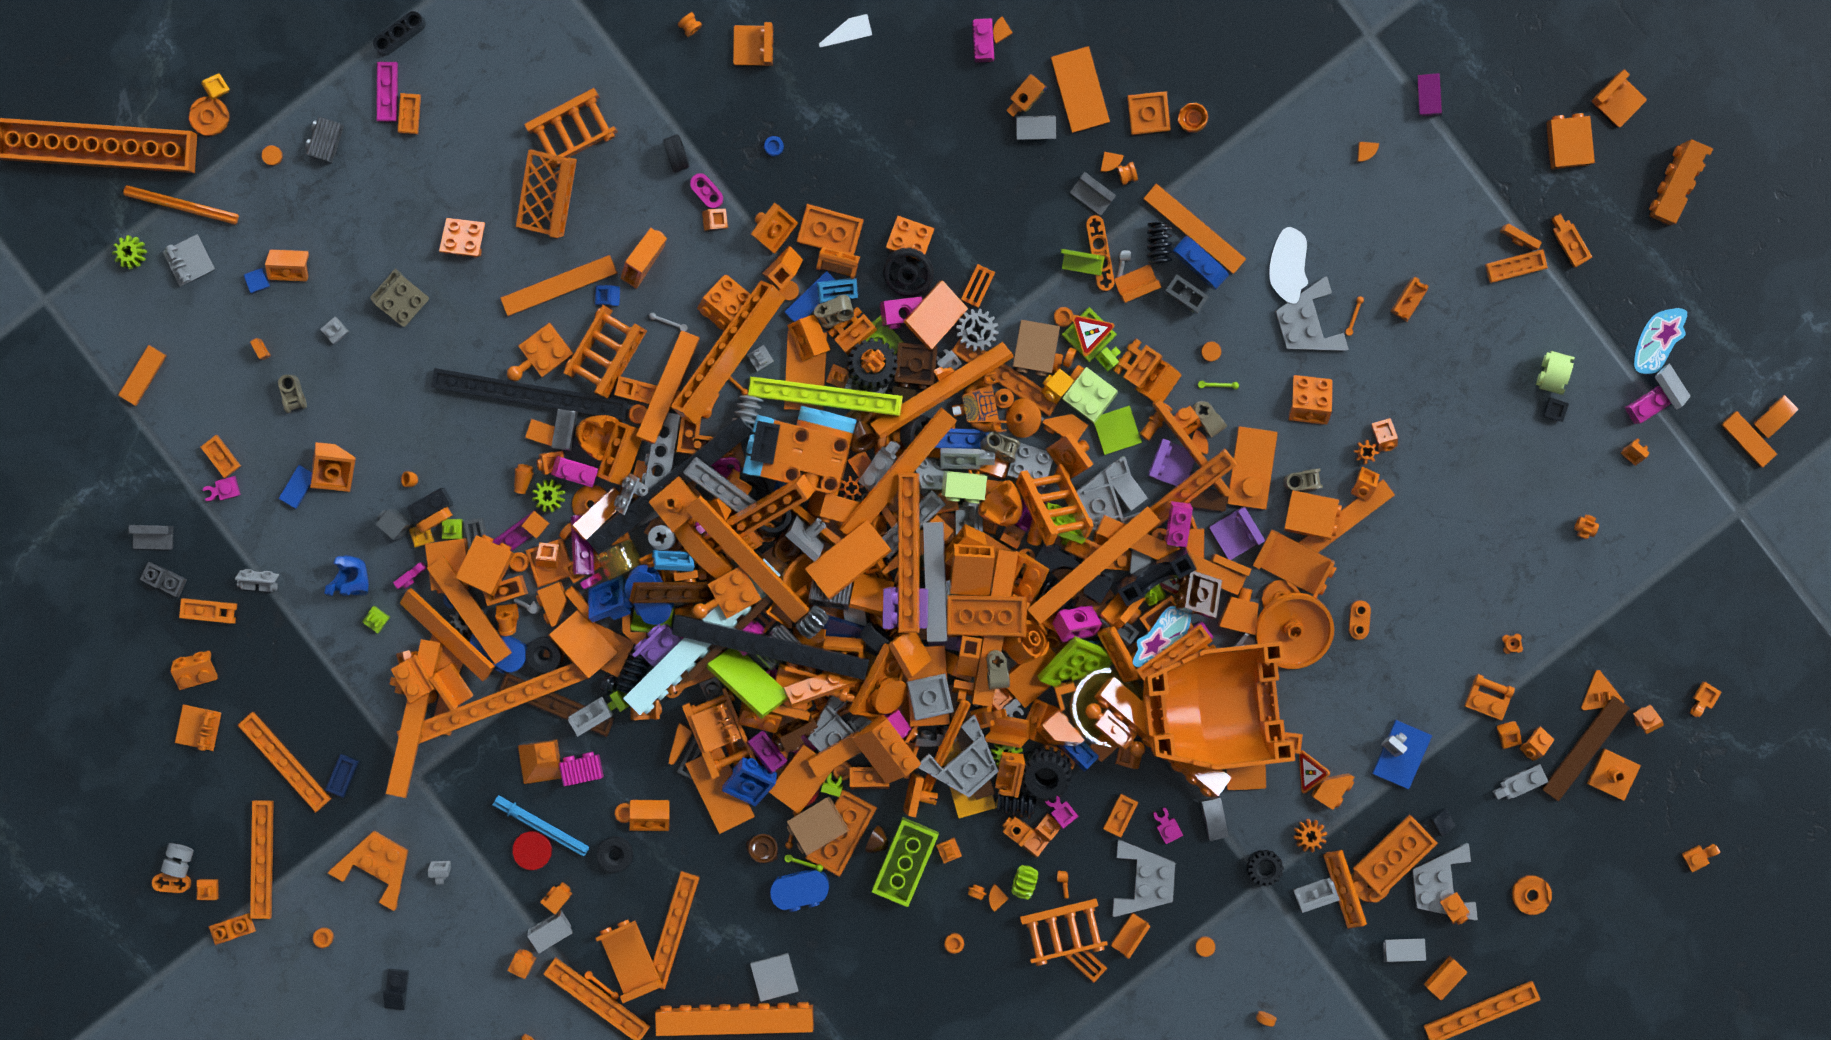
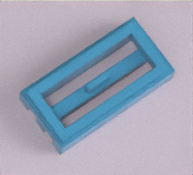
[817,278,858,303]
[652,550,695,571]

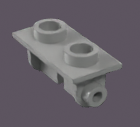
[235,569,279,592]

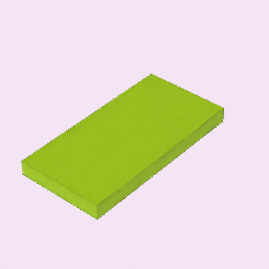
[706,648,788,719]

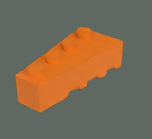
[1649,139,1713,226]

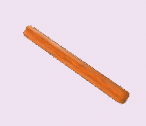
[123,185,239,224]
[922,699,971,792]

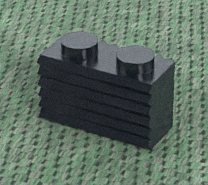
[407,488,453,523]

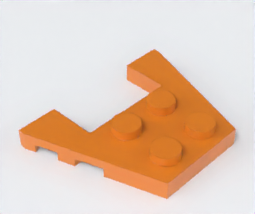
[328,831,408,911]

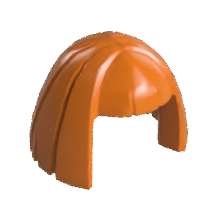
[575,415,618,461]
[977,480,1023,527]

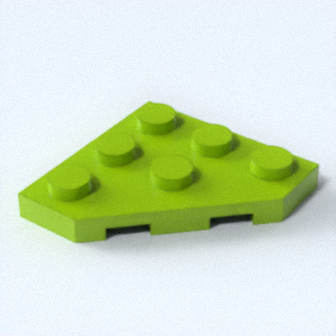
[1037,636,1113,686]

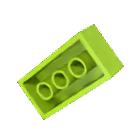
[872,817,939,907]

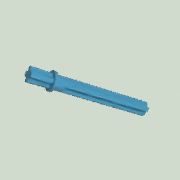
[493,795,589,856]

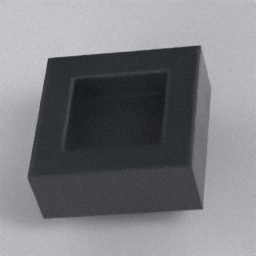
[1543,397,1569,422]

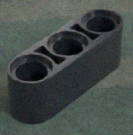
[373,11,426,55]

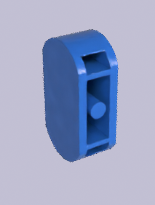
[1172,236,1229,290]
[625,565,674,625]
[470,627,527,673]
[770,868,829,912]

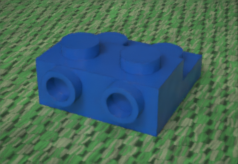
[588,575,634,622]
[722,757,777,807]

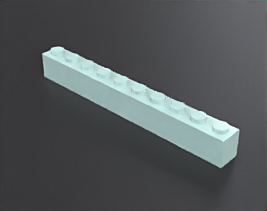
[623,559,781,715]

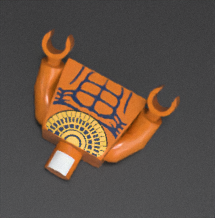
[952,372,1007,432]

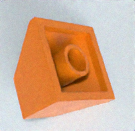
[310,442,356,492]
[518,739,562,784]

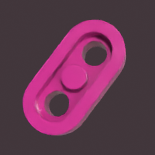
[690,173,723,209]
[711,457,741,479]

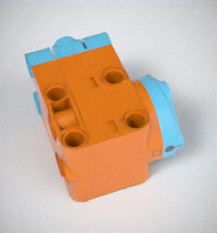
[742,406,857,496]

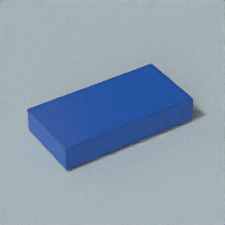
[279,465,312,509]

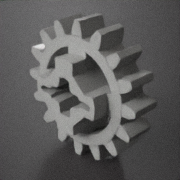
[956,309,999,352]

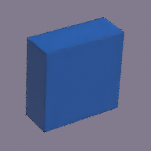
[244,268,270,294]

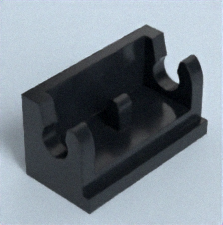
[750,421,780,464]

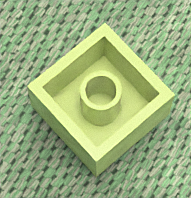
[1062,367,1118,424]
[941,471,987,503]

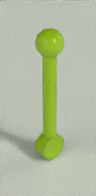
[1198,381,1239,389]
[784,854,823,872]

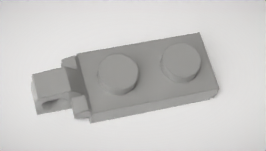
[858,441,900,491]
[940,448,995,469]
[1492,764,1548,799]

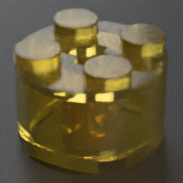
[596,538,641,581]

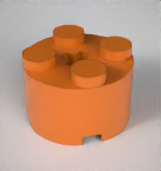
[1002,620,1049,664]

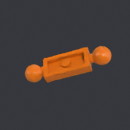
[1085,703,1145,757]

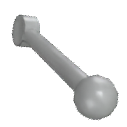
[649,312,688,332]

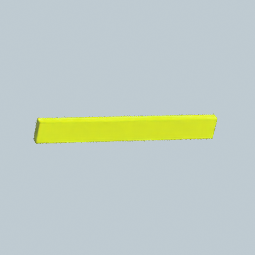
[748,376,903,416]

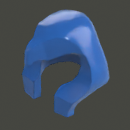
[324,555,369,596]

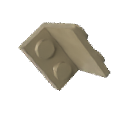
[370,268,429,327]

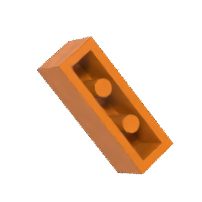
[596,421,642,485]

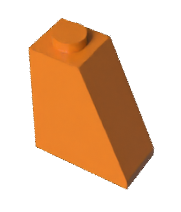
[620,228,667,289]

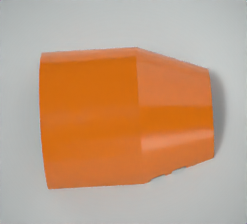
[1143,641,1295,770]

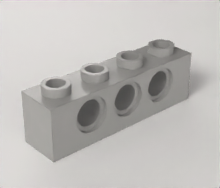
[641,413,681,489]

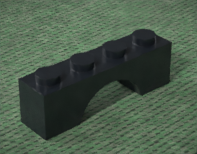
[1035,543,1113,605]
[1116,547,1197,606]

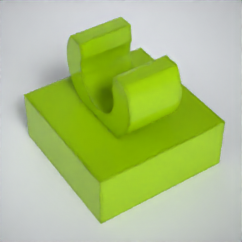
[1095,347,1121,372]
[442,519,463,539]
[1145,584,1166,606]
[362,606,390,633]
[607,690,630,712]
[821,773,843,797]

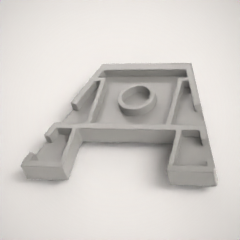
[1275,277,1349,351]
[1076,456,1142,530]
[807,689,862,759]
[918,714,999,797]
[1112,840,1175,917]
[1411,843,1478,920]

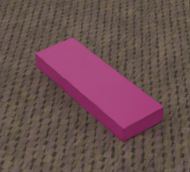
[377,62,398,122]

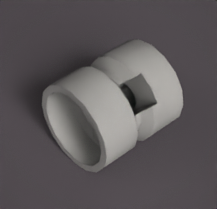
[161,843,194,878]

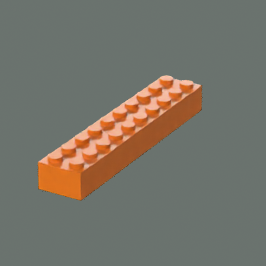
[0,118,197,173]

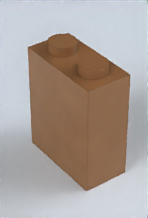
[1013,320,1060,377]
[787,797,850,855]

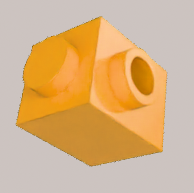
[1041,369,1075,404]

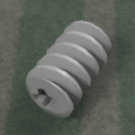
[732,395,763,437]
[648,525,676,550]

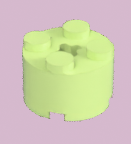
[1536,351,1575,395]

